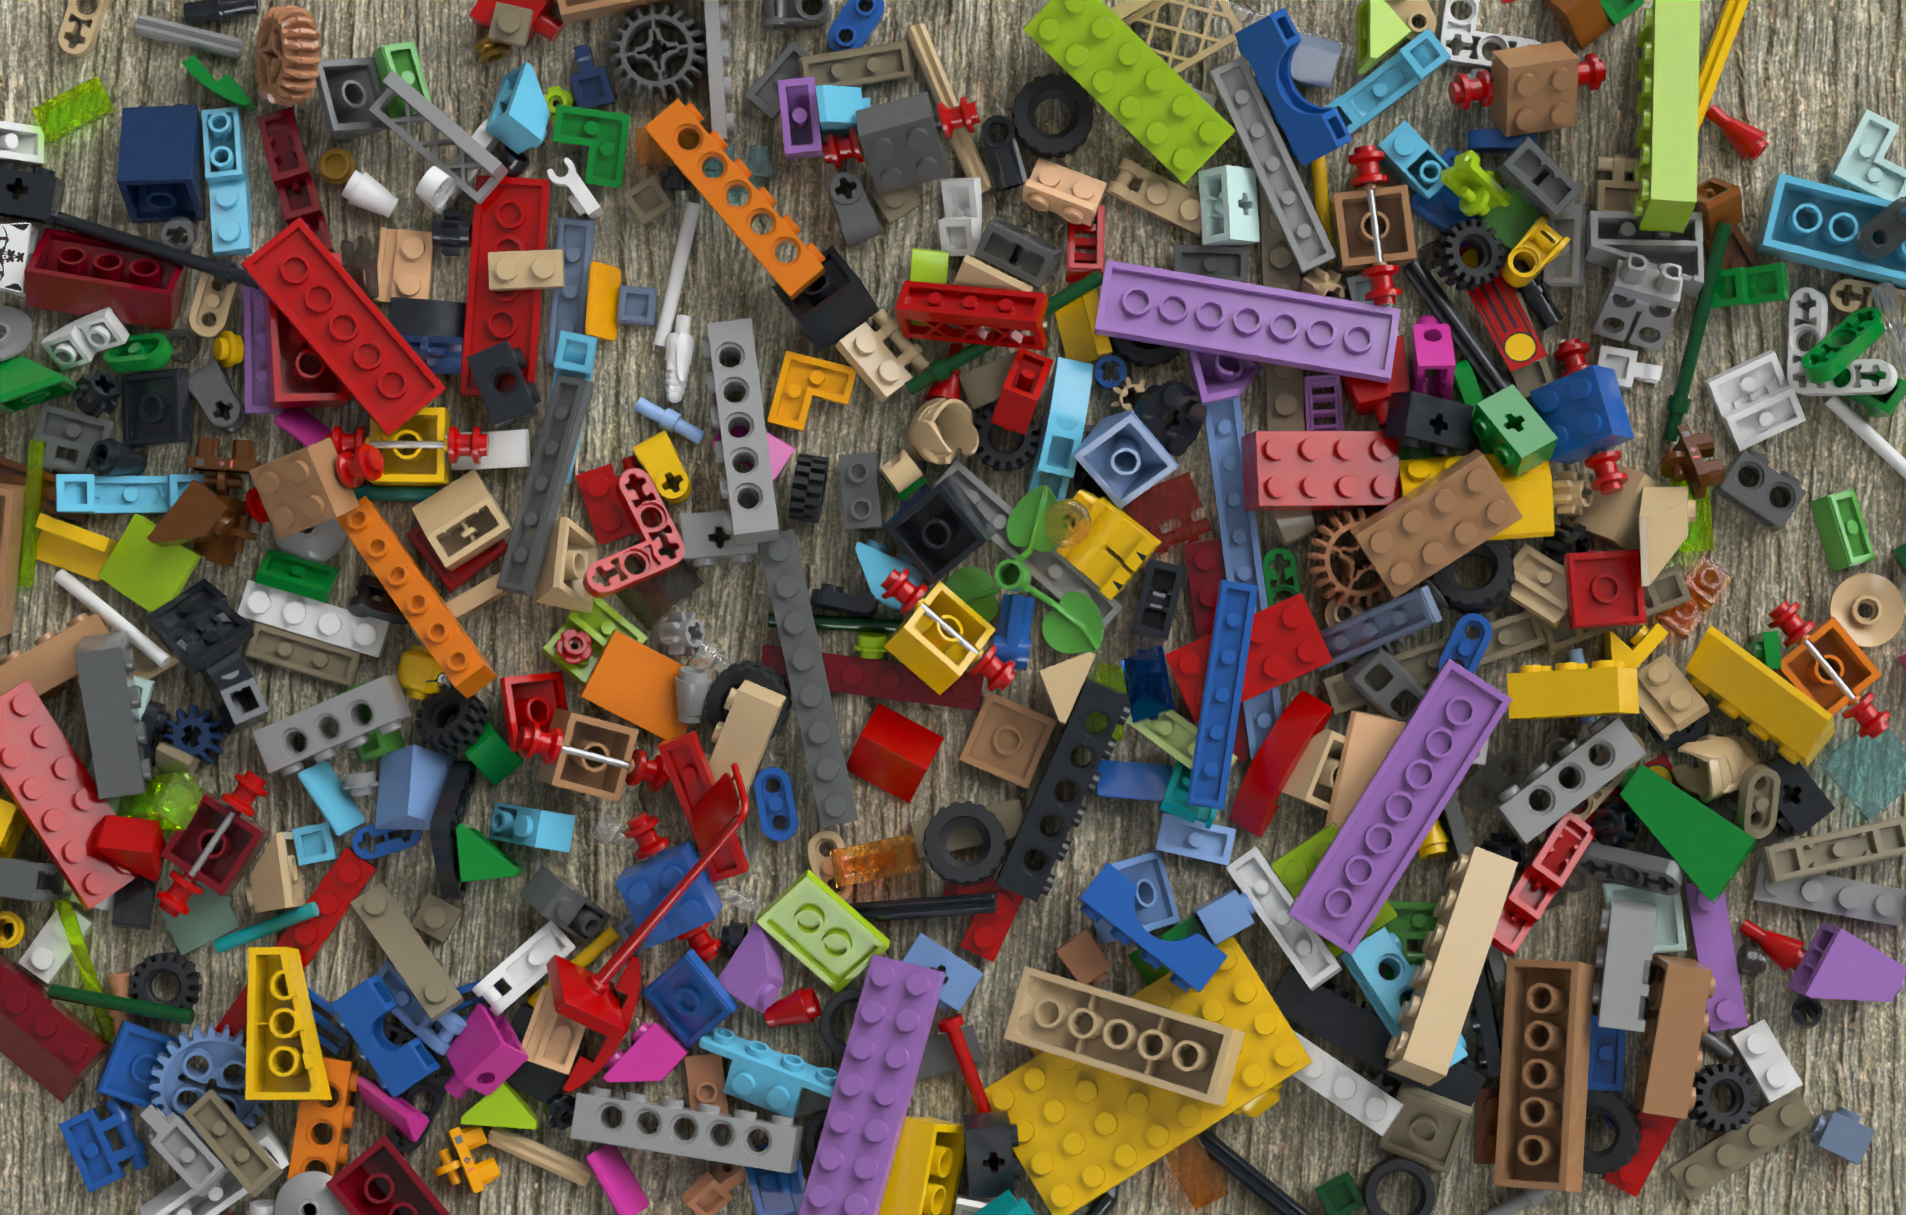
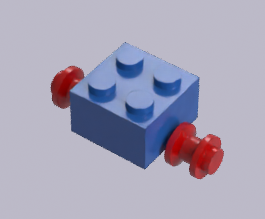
[1529,338,1634,495]
[615,812,723,963]

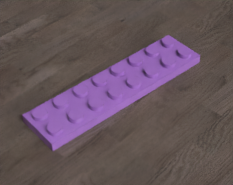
[1094,260,1401,383]
[1286,659,1513,955]
[798,954,946,1215]

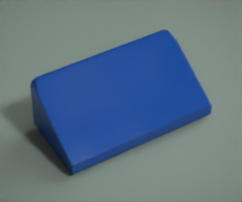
[1095,760,1172,802]

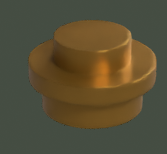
[318,148,356,185]

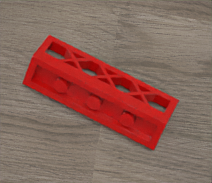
[895,280,1049,351]

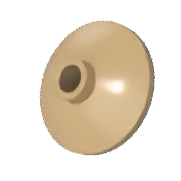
[1829,573,1905,647]

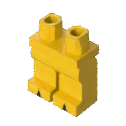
[1056,489,1162,601]

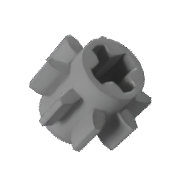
[659,611,705,656]

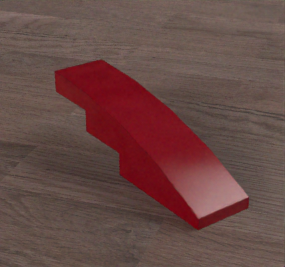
[256,107,335,253]

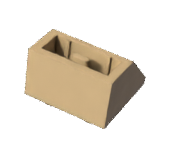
[411,469,513,571]

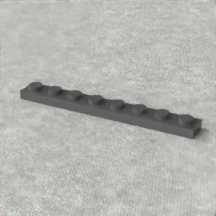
[759,529,859,828]

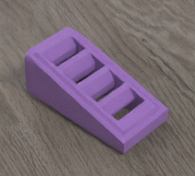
[1303,374,1344,431]

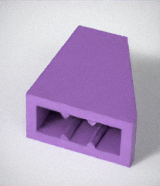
[1787,922,1906,1002]

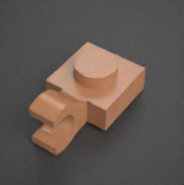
[680,1162,747,1215]

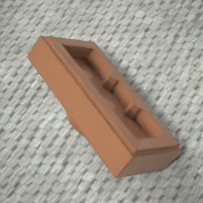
[684,1053,730,1132]

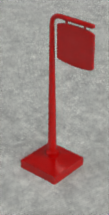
[546,763,749,1041]

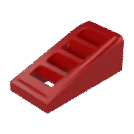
[1065,205,1105,282]

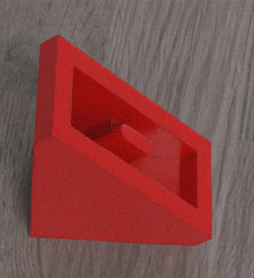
[94,815,166,882]

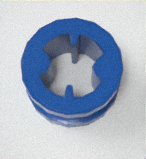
[1093,355,1127,390]

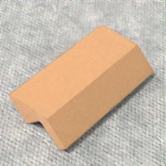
[1324,710,1406,829]

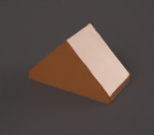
[1543,0,1611,50]
[1693,177,1743,238]

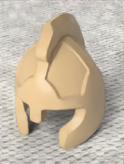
[907,398,979,465]
[1671,734,1759,802]

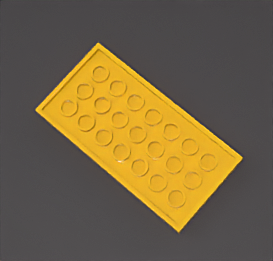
[984,935,1313,1215]

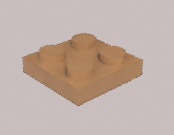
[959,691,1057,789]

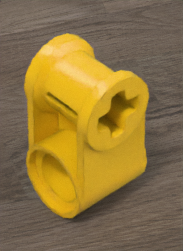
[1502,215,1571,287]
[632,430,692,504]

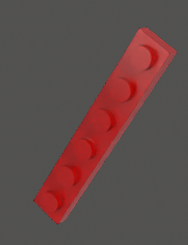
[215,847,378,1043]

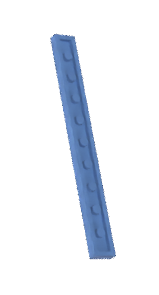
[1204,396,1282,760]

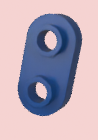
[828,0,885,52]
[1437,613,1492,674]
[754,767,799,841]

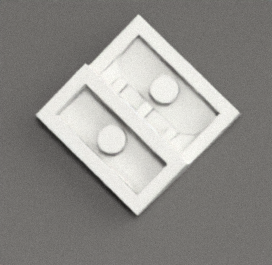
[1704,350,1806,451]

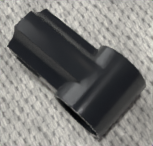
[981,115,1028,192]

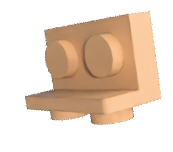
[1022,158,1107,226]

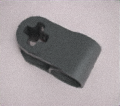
[761,0,832,31]
[829,172,882,247]
[188,359,247,433]

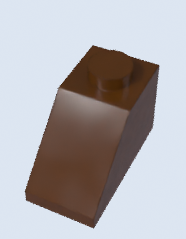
[147,480,238,547]

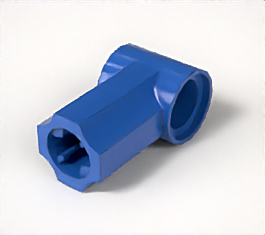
[993,594,1035,671]

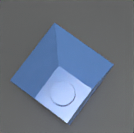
[1094,850,1181,945]

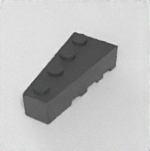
[75,631,153,799]

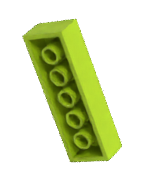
[1022,0,1236,184]
[1633,0,1700,233]

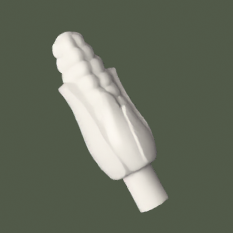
[664,315,695,403]

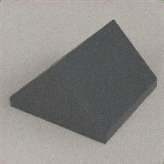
[316,57,390,143]

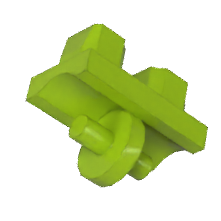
[1440,150,1511,217]

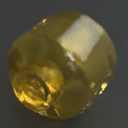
[1043,499,1092,549]

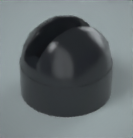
[498,146,530,177]
[1791,997,1822,1029]

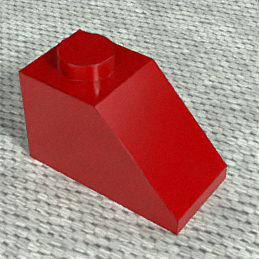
[991,348,1054,435]

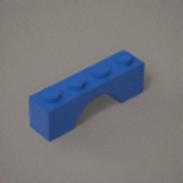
[1235,8,1352,167]
[1076,862,1227,993]

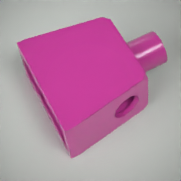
[1408,315,1456,400]
[444,1003,529,1099]

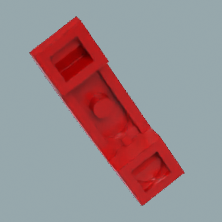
[1229,690,1335,838]
[563,954,643,1093]

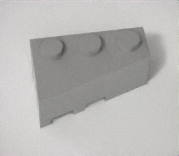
[1585,211,1704,297]
[1592,898,1657,1032]

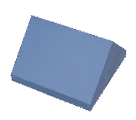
[1073,410,1178,509]
[375,744,456,830]

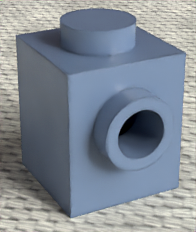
[1291,32,1341,89]
[1810,1107,1875,1165]

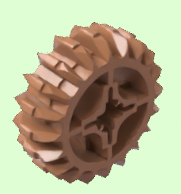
[254,5,321,106]
[1306,508,1387,608]

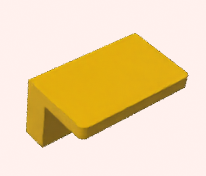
[1051,288,1112,363]
[32,513,118,582]

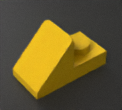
[1604,623,1669,669]

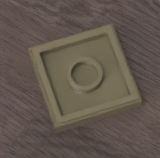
[1377,1082,1473,1174]

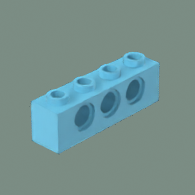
[1340,927,1468,1067]

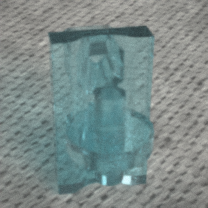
[705,143,775,204]

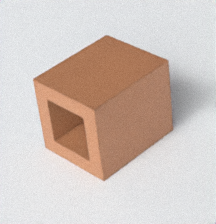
[1055,929,1112,987]

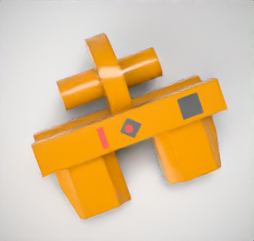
[433,1125,501,1194]

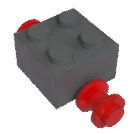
[822,92,981,195]

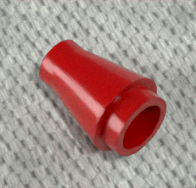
[764,987,822,1029]

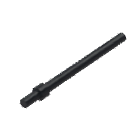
[55,212,259,289]

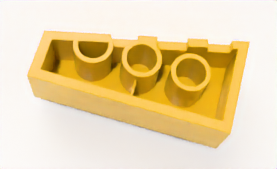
[245,947,332,1101]

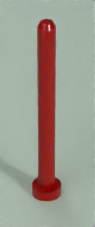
[937,1014,995,1157]

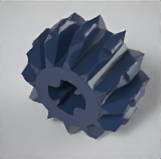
[162,705,228,769]

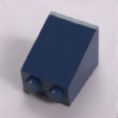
[117,104,206,223]

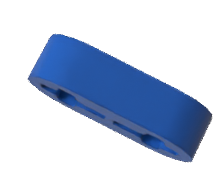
[1467,129,1538,153]
[352,823,424,860]

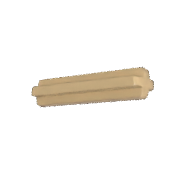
[487,1127,593,1186]

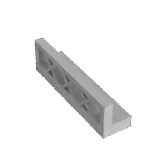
[369,70,509,205]

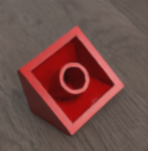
[499,671,568,754]
[846,703,944,804]

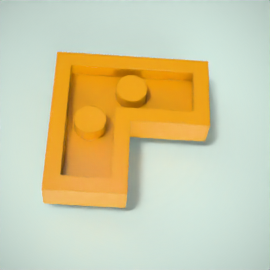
[767,350,857,432]

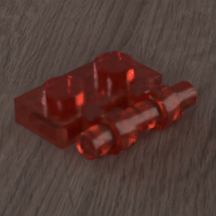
[1123,472,1212,556]

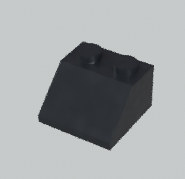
[772,246,879,352]

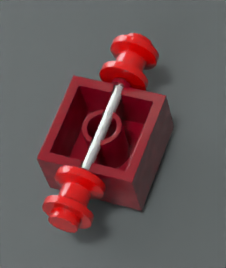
[156,770,272,918]

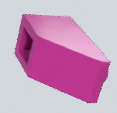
[603,1021,690,1082]

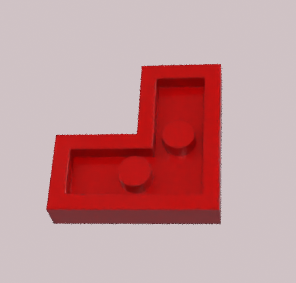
[942,877,1024,962]

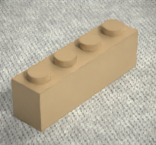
[686,679,786,823]

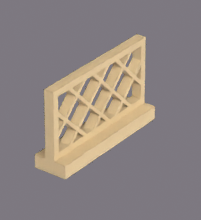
[1110,0,1242,74]

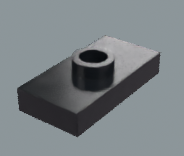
[112,875,156,930]

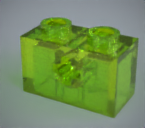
[125,771,206,834]

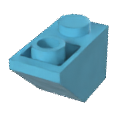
[1376,120,1450,200]
[855,539,925,615]
[489,802,576,853]

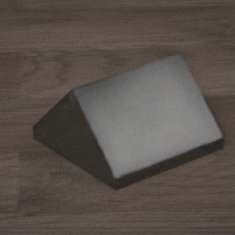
[600,527,705,632]

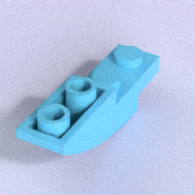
[202,106,253,258]
[1026,356,1093,507]

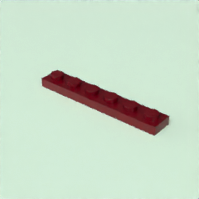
[1183,539,1250,762]
[761,645,984,711]

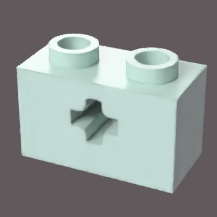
[1198,165,1260,247]

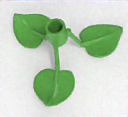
[944,485,1104,654]

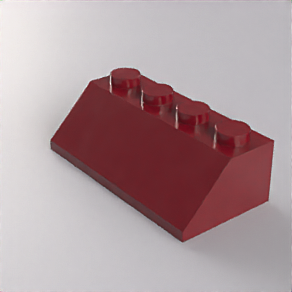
[24,228,191,330]
[0,952,112,1103]
[326,1135,451,1215]

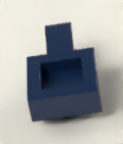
[569,43,616,109]

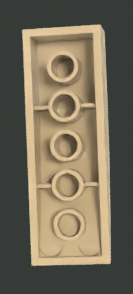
[1004,966,1246,1106]

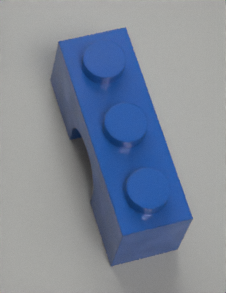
[331,974,441,1098]

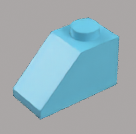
[485,62,550,155]
[815,85,871,136]

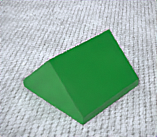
[456,823,528,882]

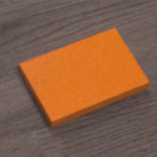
[579,629,713,740]

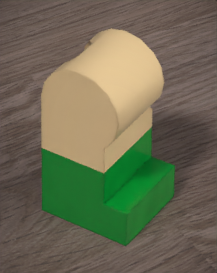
[879,449,928,503]

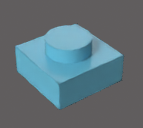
[292,822,338,866]

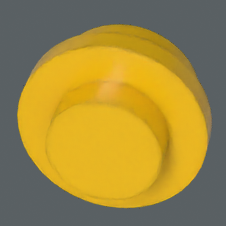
[213,331,244,368]

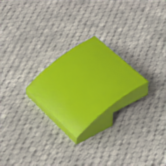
[98,513,202,613]
[541,597,648,687]

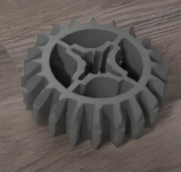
[608,4,708,104]

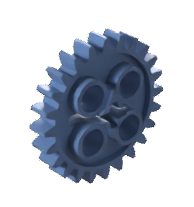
[149,1023,271,1138]

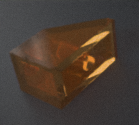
[830,834,921,887]

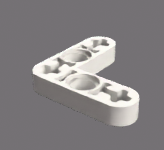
[1439,0,1541,70]
[415,119,500,216]
[1787,287,1898,396]

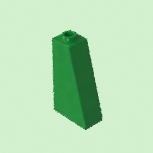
[1619,764,1757,905]

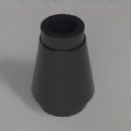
[89,438,147,476]

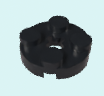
[1134,380,1207,456]

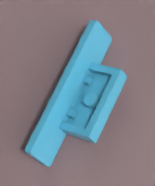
[699,1027,838,1118]

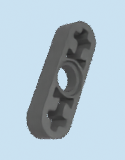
[1576,842,1686,895]

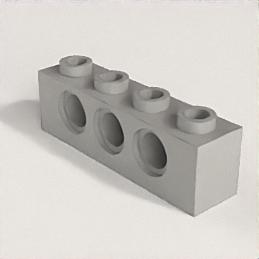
[252,675,412,777]
[1494,716,1646,844]

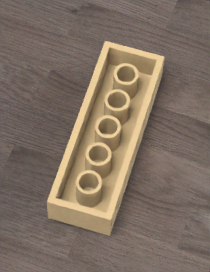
[1385,846,1518,1086]

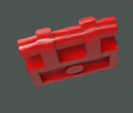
[576,455,659,546]

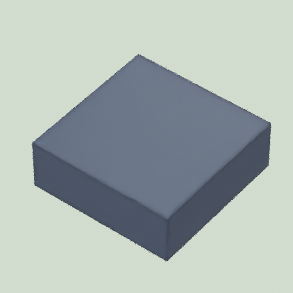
[617,285,658,327]

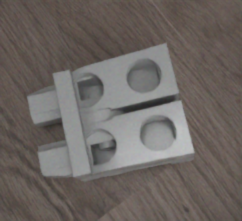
[1592,252,1683,352]

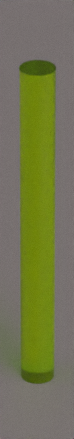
[19,439,44,587]
[54,896,115,1041]

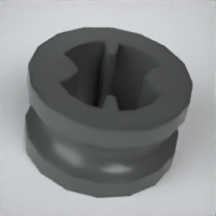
[161,216,197,251]

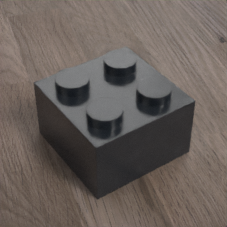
[885,475,997,586]

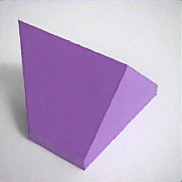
[1187,350,1263,405]

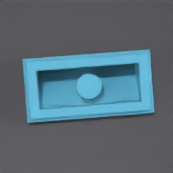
[298,761,366,836]

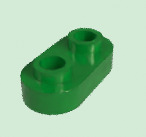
[103,333,173,372]

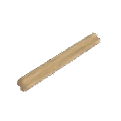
[907,23,992,194]

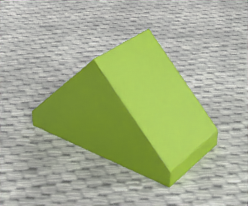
[1356,0,1411,74]
[461,1081,540,1130]

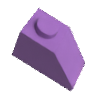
[777,77,823,160]
[717,921,784,1014]

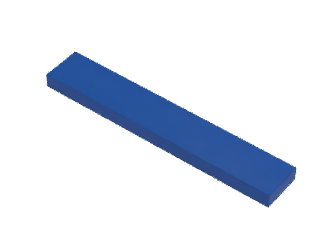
[1186,580,1258,810]

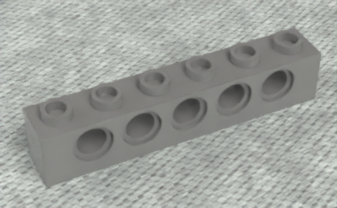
[701,318,780,546]
[570,1086,803,1173]

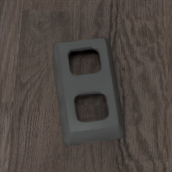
[1343,646,1427,722]

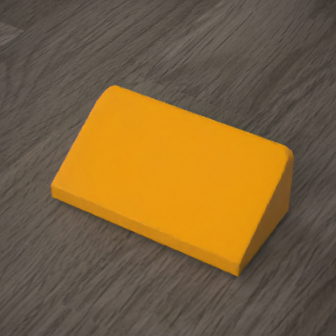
[585,261,621,341]

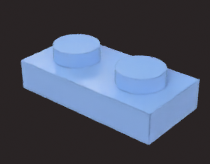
[1155,813,1236,866]

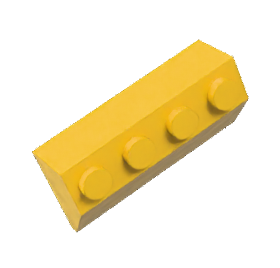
[1399,453,1555,541]
[1685,625,1835,767]

